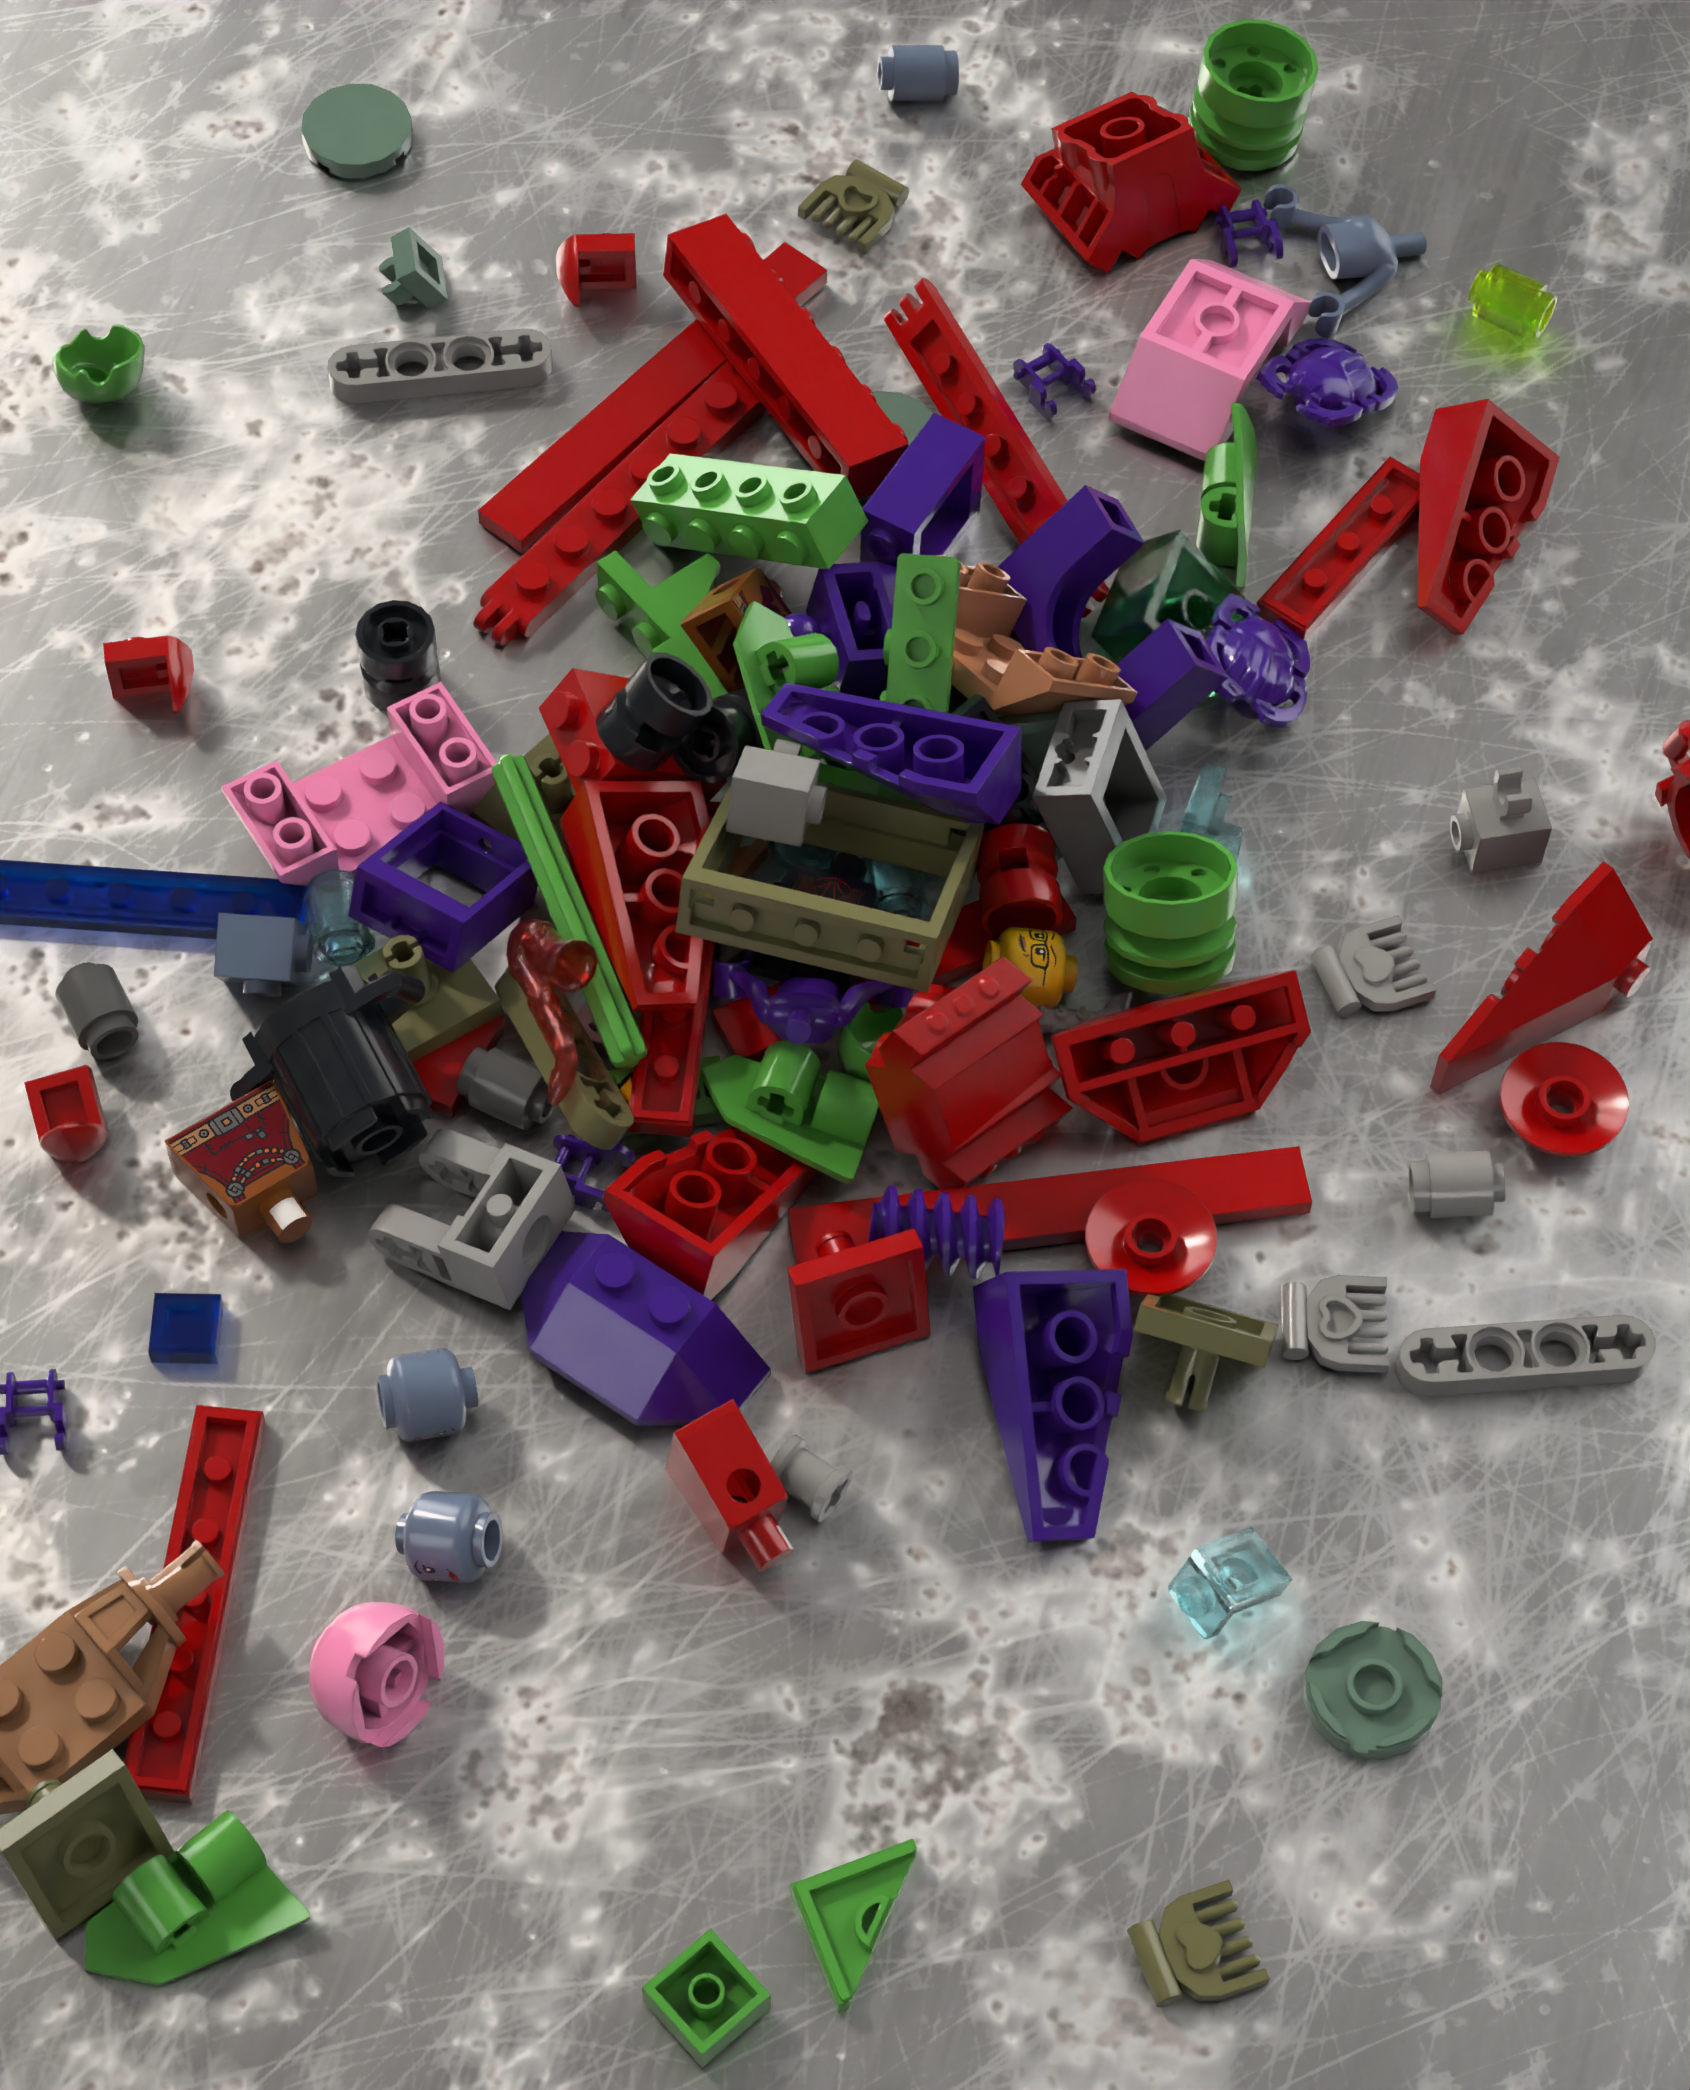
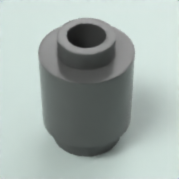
[55,962,139,1059]
[457,1047,556,1131]

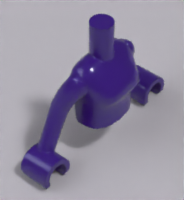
[712,959,914,1044]

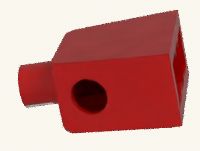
[665,1399,794,1572]

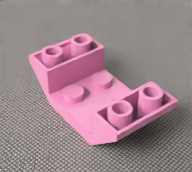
[1109,259,1311,461]
[222,682,497,890]

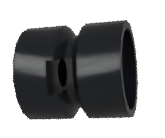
[355,600,441,712]
[596,653,713,772]
[673,688,765,783]

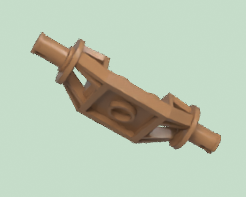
[0,1540,225,1815]

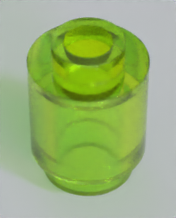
[1468,263,1557,338]

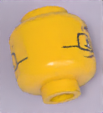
[982,927,1078,1009]

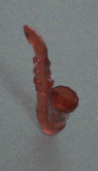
[505,919,598,1106]

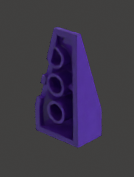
[761,682,1021,824]
[973,1269,1133,1543]

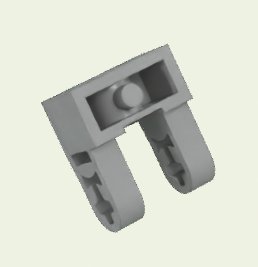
[367,1129,577,1310]

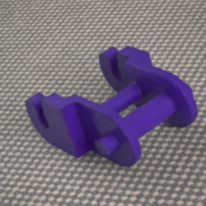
[1214,199,1283,268]
[1013,343,1096,419]
[553,1135,636,1213]
[0,1369,68,1455]

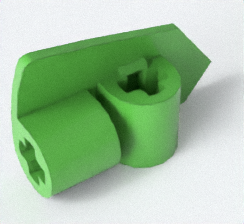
[1196,403,1258,589]
[733,601,841,760]
[700,1040,879,1184]
[85,1810,310,1986]

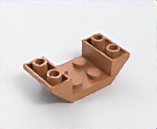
[936,555,1138,716]

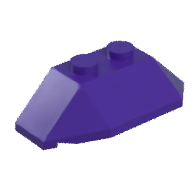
[521,1231,771,1426]

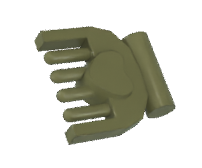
[798,159,909,254]
[1127,1880,1270,2007]

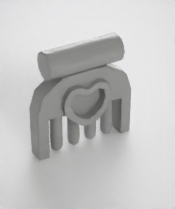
[1311,915,1436,1017]
[1281,1275,1390,1373]

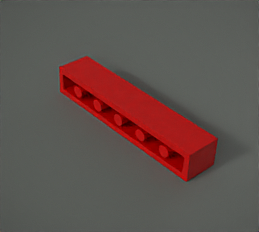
[663,214,909,500]

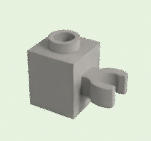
[726,739,827,847]
[1450,766,1552,873]

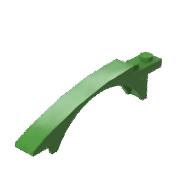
[595,550,955,879]

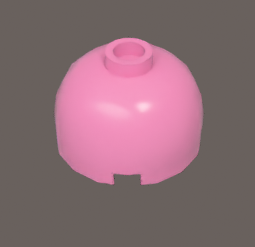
[309,1602,444,1747]

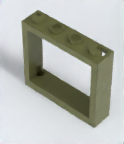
[675,781,984,993]

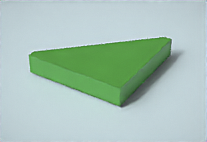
[790,1839,917,2013]

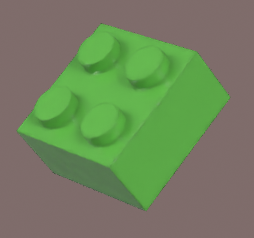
[642,1928,771,2068]

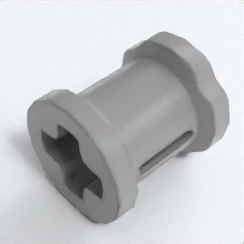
[770,1435,853,1522]

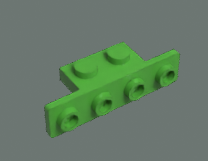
[878,553,961,807]

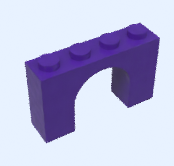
[998,485,1228,751]

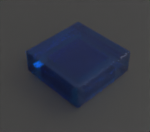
[148,1293,224,1364]

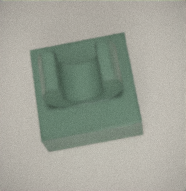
[379,227,448,309]

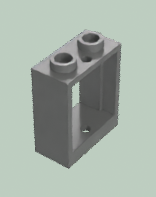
[1032,699,1167,894]

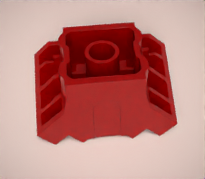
[1021,92,1242,274]
[865,956,1073,1189]

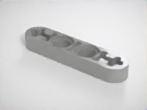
[327,329,552,404]
[1395,1315,1656,1397]

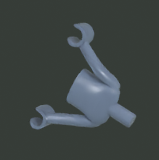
[1263,184,1427,338]

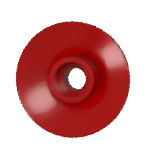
[1499,1042,1629,1157]
[1085,1179,1217,1296]

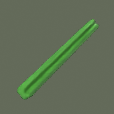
[491,753,647,1068]

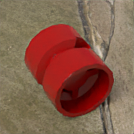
[976,824,1063,939]

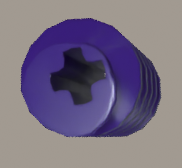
[868,1185,1006,1280]

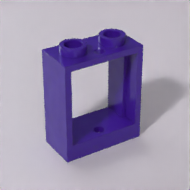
[860,413,985,567]
[348,801,538,973]

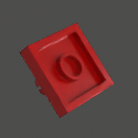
[787,1228,931,1374]

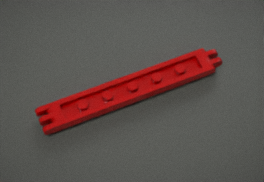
[883,278,1111,618]
[473,360,766,646]

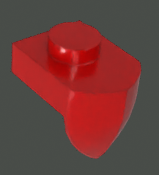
[556,233,637,308]
[103,635,194,714]
[24,1064,108,1163]

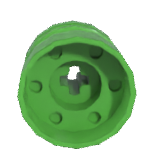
[1188,19,1318,171]
[1103,831,1238,995]

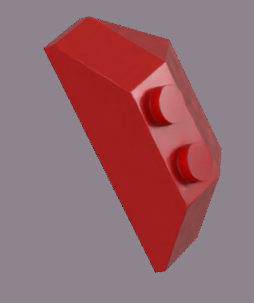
[1051,970,1311,1143]

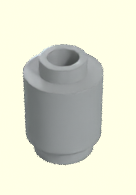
[1409,1150,1505,1218]

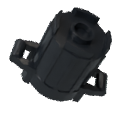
[230,965,435,1177]

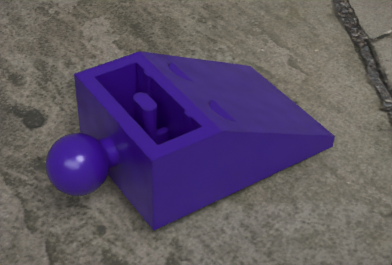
[784,561,964,700]

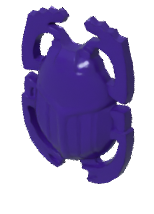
[1255,338,1399,427]
[1205,593,1310,728]

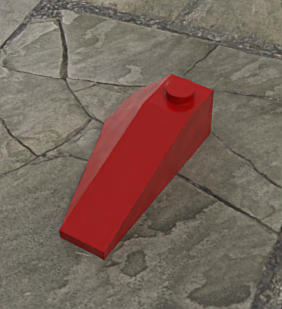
[1417,399,1560,635]
[560,781,711,1011]
[1430,861,1653,1094]
[603,1127,819,1300]

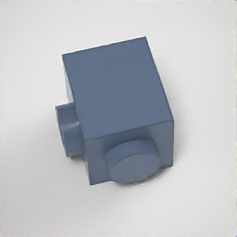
[214,913,313,997]

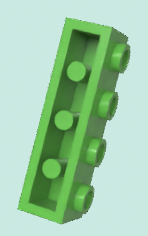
[630,454,869,570]

